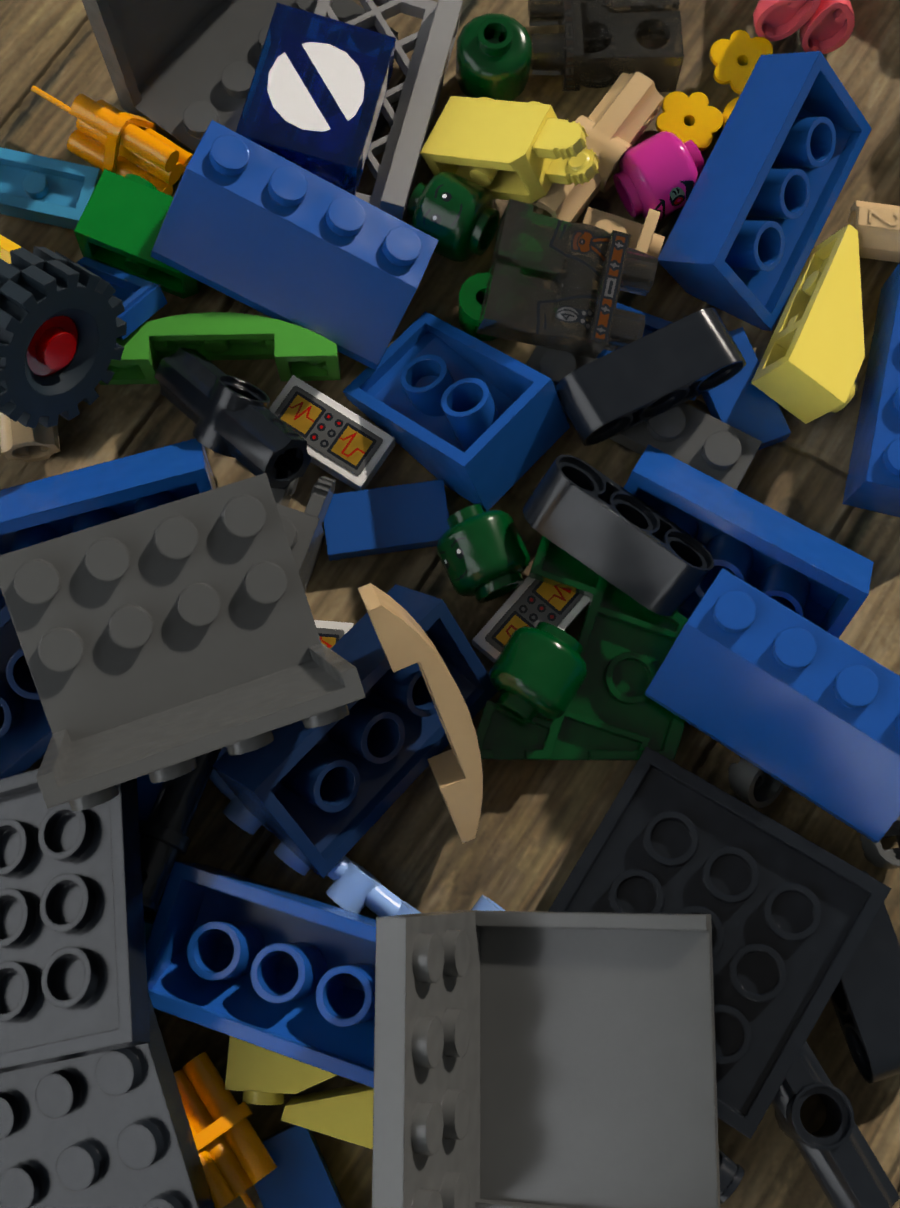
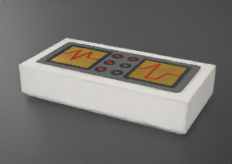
[269,375,395,491]
[472,577,590,663]

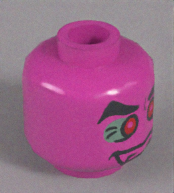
[613,131,705,221]

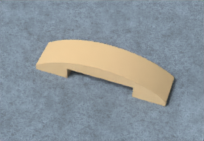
[358,583,483,843]

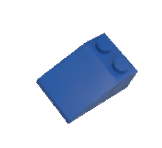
[343,311,570,512]

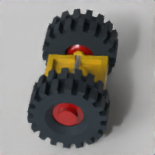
[0,234,127,428]

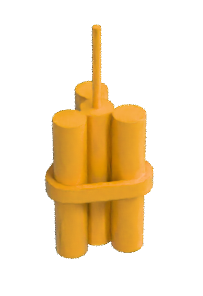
[31,85,193,196]
[174,1051,277,1208]

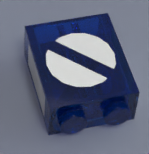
[236,3,396,196]

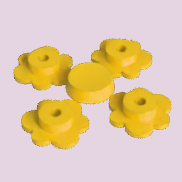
[655,30,773,151]

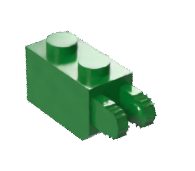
[74,169,203,299]

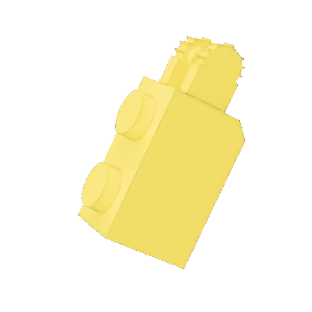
[420,96,600,203]

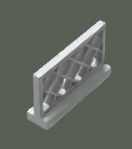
[272,0,463,222]

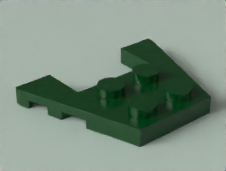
[476,535,688,761]

